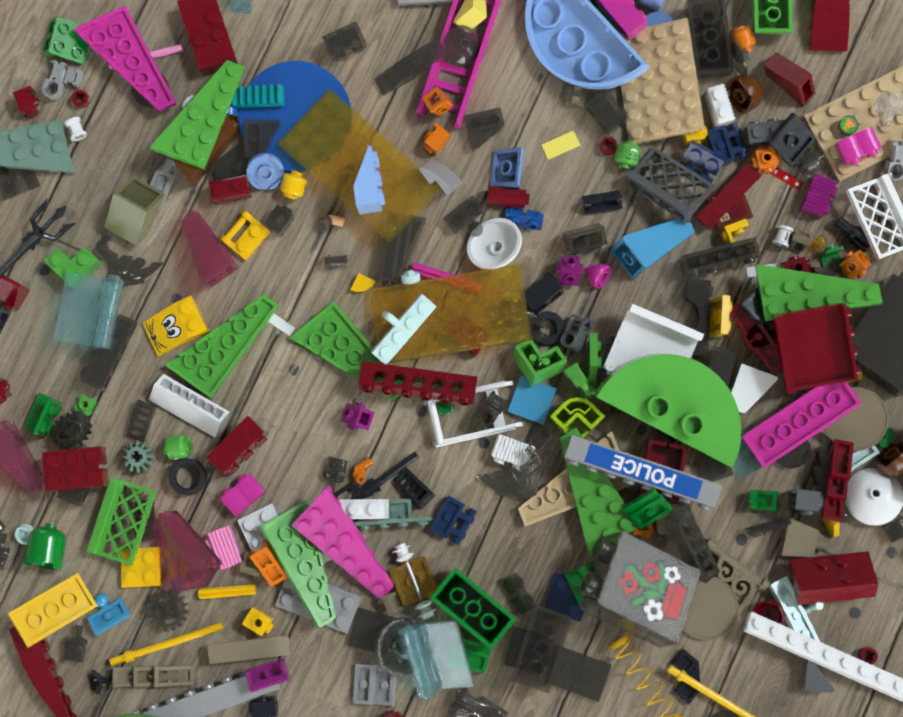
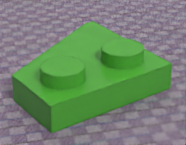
[588,333,601,386]

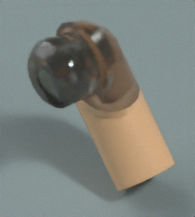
[317,215,345,232]

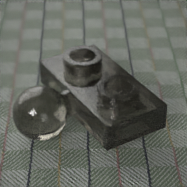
[443,195,485,237]

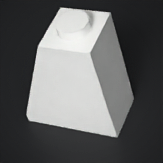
[730,364,778,415]

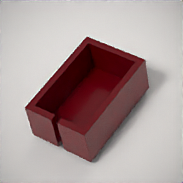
[206,416,268,475]
[637,439,688,504]
[42,446,109,492]

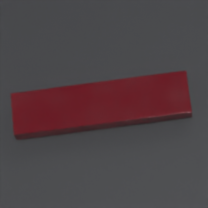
[695,163,762,230]

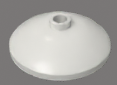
[467,218,522,270]
[845,468,903,526]

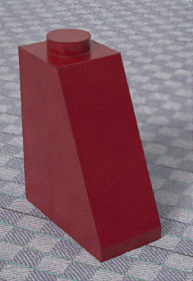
[764,52,816,107]

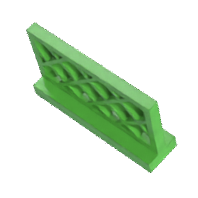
[86,477,157,566]

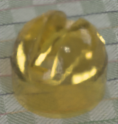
[812,234,827,251]

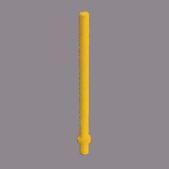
[667,665,756,717]

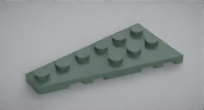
[0,119,74,174]

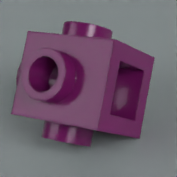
[556,256,583,286]
[340,402,375,431]

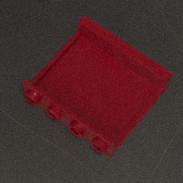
[772,302,860,394]

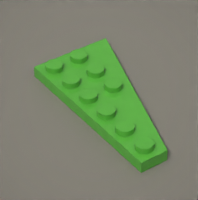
[150,60,245,170]
[755,264,882,322]
[290,301,402,401]
[560,428,638,557]

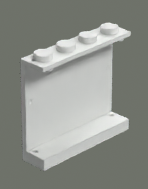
[603,304,704,375]

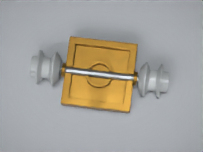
[389,543,438,620]

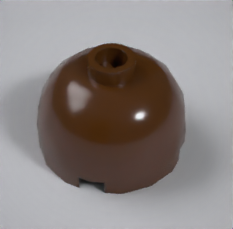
[726,74,763,113]
[875,439,903,477]

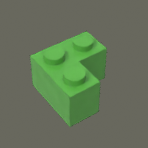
[44,247,102,290]
[512,339,567,387]

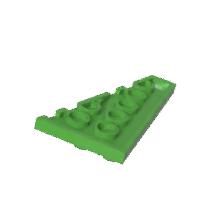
[165,294,279,399]
[259,498,336,629]

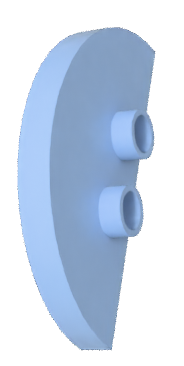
[525,0,650,90]

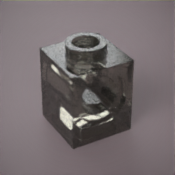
[264,204,294,236]

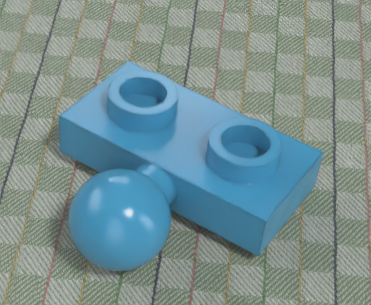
[87,593,131,636]

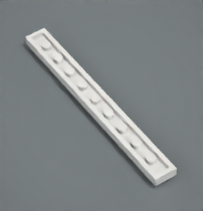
[744,612,903,702]

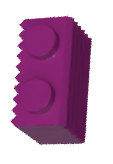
[799,173,838,219]

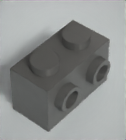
[743,118,785,148]
[788,489,823,515]

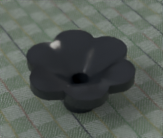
[89,670,107,695]

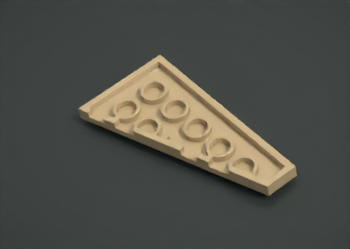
[518,431,632,527]

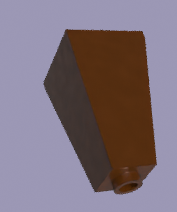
[174,115,239,187]

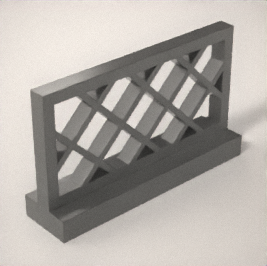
[626,147,715,224]

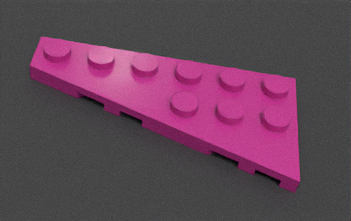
[74,5,177,113]
[292,484,394,599]

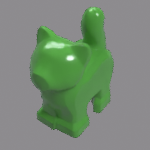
[564,363,597,400]

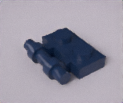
[707,122,747,166]
[680,140,726,183]
[430,495,477,545]

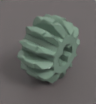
[121,441,155,474]

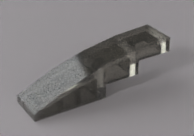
[374,38,448,96]

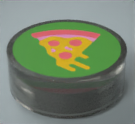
[838,116,858,136]

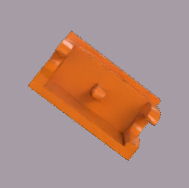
[249,539,287,587]

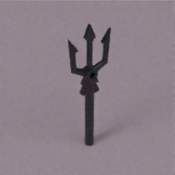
[0,198,76,278]
[333,451,419,522]

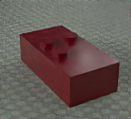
[177,0,238,77]
[789,551,879,605]

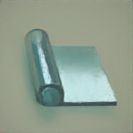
[53,272,124,350]
[399,620,475,699]

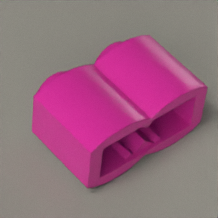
[835,127,882,166]
[220,474,266,517]

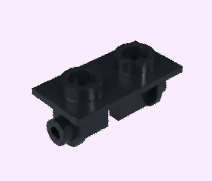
[582,190,623,215]

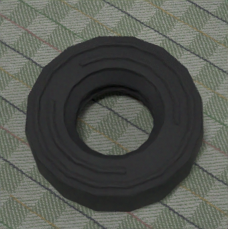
[530,311,565,346]

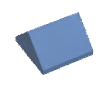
[490,147,524,189]

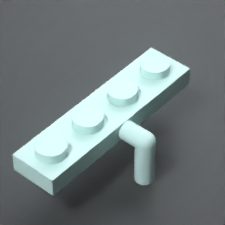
[371,293,436,364]
[769,576,823,642]

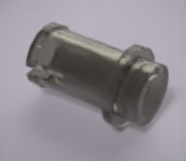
[324,254,348,270]

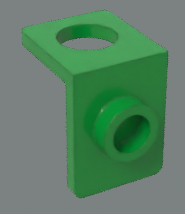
[819,245,844,276]

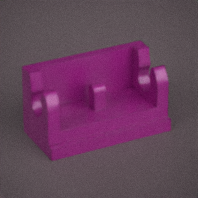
[246,658,291,692]

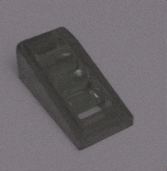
[125,399,158,443]
[135,500,157,540]

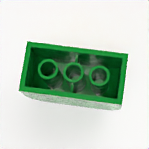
[430,567,517,650]

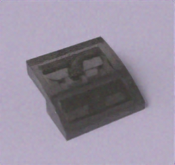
[0,166,40,200]

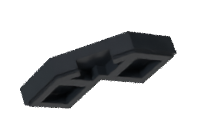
[671,649,701,705]

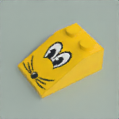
[142,295,210,357]

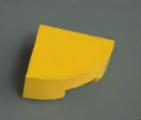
[350,273,376,293]
[823,519,840,538]

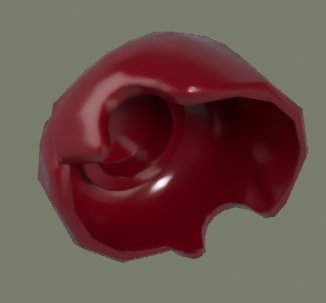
[753,600,785,625]

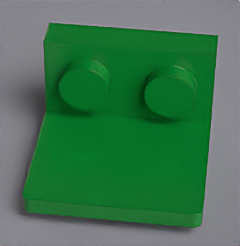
[42,16,89,65]
[23,393,62,437]

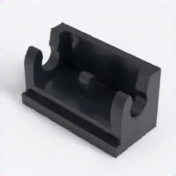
[520,273,564,317]

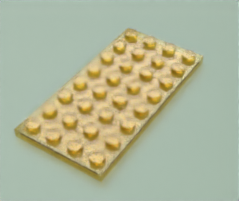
[278,89,441,244]
[370,264,531,364]

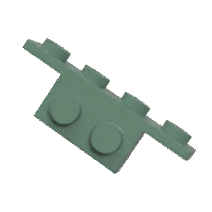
[354,499,432,530]

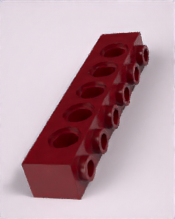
[358,361,477,406]

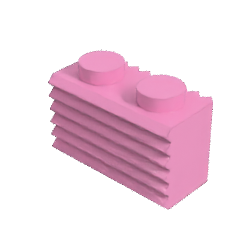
[205,525,243,570]

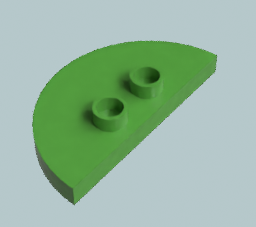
[594,354,741,468]

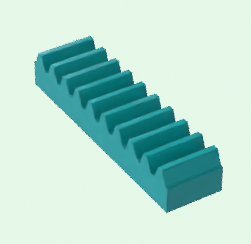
[230,84,285,109]

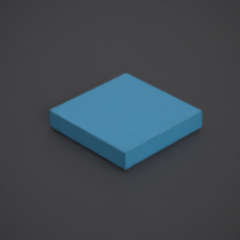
[508,376,556,425]

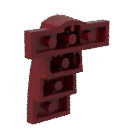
[809,0,850,52]
[730,300,781,374]

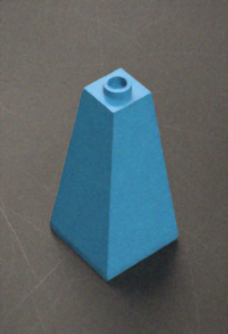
[610,219,695,280]

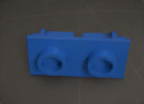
[505,207,544,231]

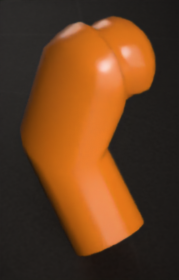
[352,457,374,484]

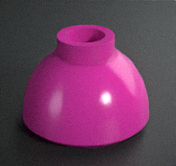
[586,264,611,289]

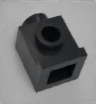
[249,695,279,717]

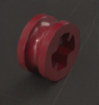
[71,90,90,108]
[600,137,617,155]
[858,647,878,665]

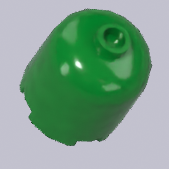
[22,523,67,570]

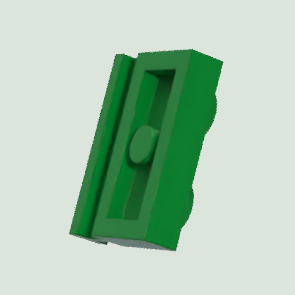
[623,487,672,530]
[447,636,491,674]

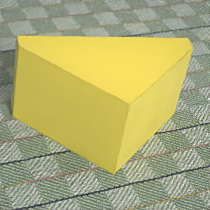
[453,0,487,33]

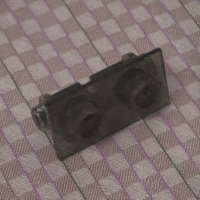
[502,573,535,615]

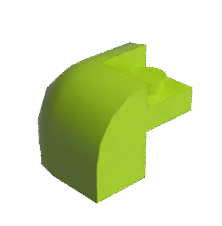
[550,397,605,438]

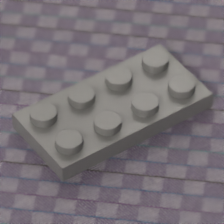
[275,577,362,634]

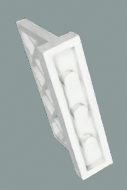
[845,174,903,260]

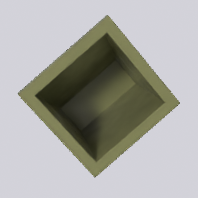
[104,176,165,246]

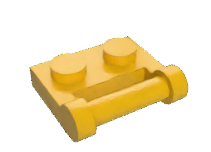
[220,210,270,261]

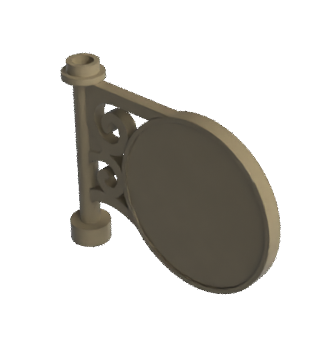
[802,387,889,451]
[677,537,770,640]

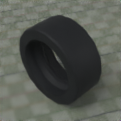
[169,458,207,495]

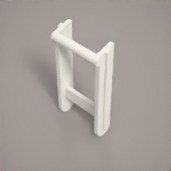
[423,381,523,448]

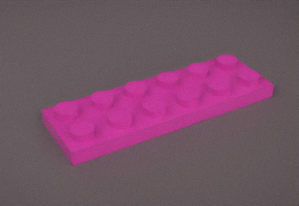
[741,381,862,469]

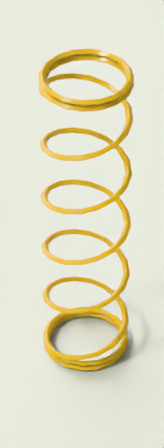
[608,634,684,717]

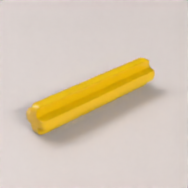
[198,584,256,599]

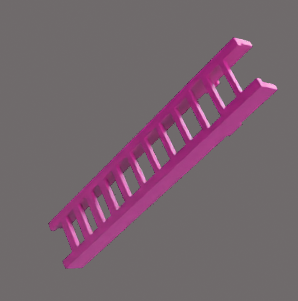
[417,0,502,129]

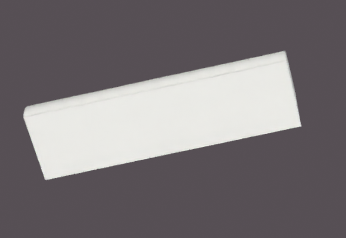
[149,374,229,438]

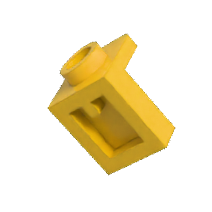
[721,219,749,247]

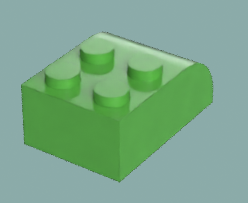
[750,0,793,34]

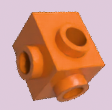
[750,145,780,174]
[839,249,872,279]

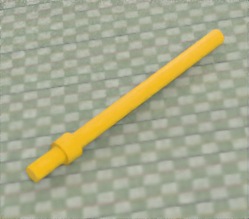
[109,622,224,666]

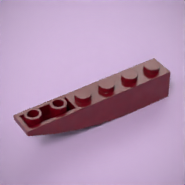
[9,627,78,717]

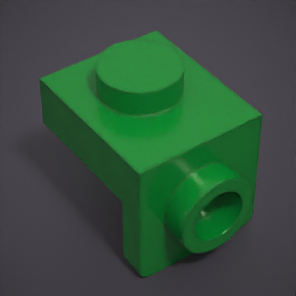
[748,490,779,511]

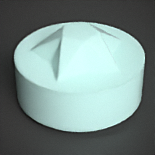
[401,270,421,284]
[14,524,34,544]

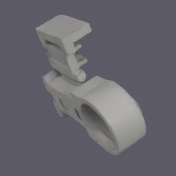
[42,60,84,100]
[884,141,903,181]

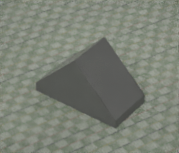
[801,659,835,693]

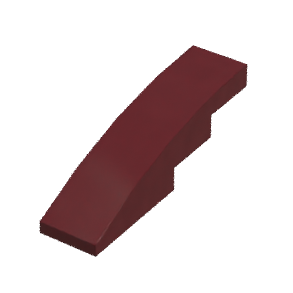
[821,439,854,523]

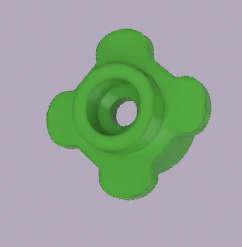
[74,394,97,416]

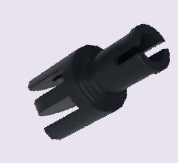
[834,216,870,253]

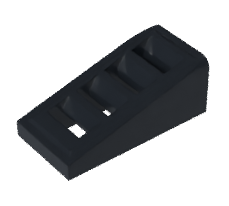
[393,467,435,509]

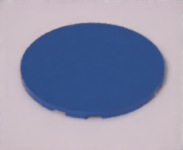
[239,61,352,173]

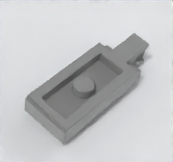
[150,158,177,211]

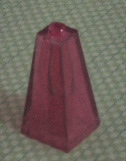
[182,210,239,290]
[0,421,44,494]
[153,510,222,592]

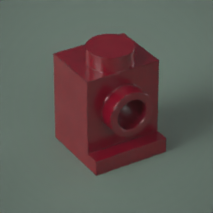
[13,85,40,118]

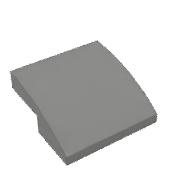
[419,159,463,195]
[353,664,397,706]

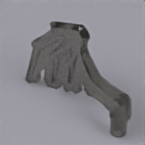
[95,233,163,290]
[476,445,542,501]

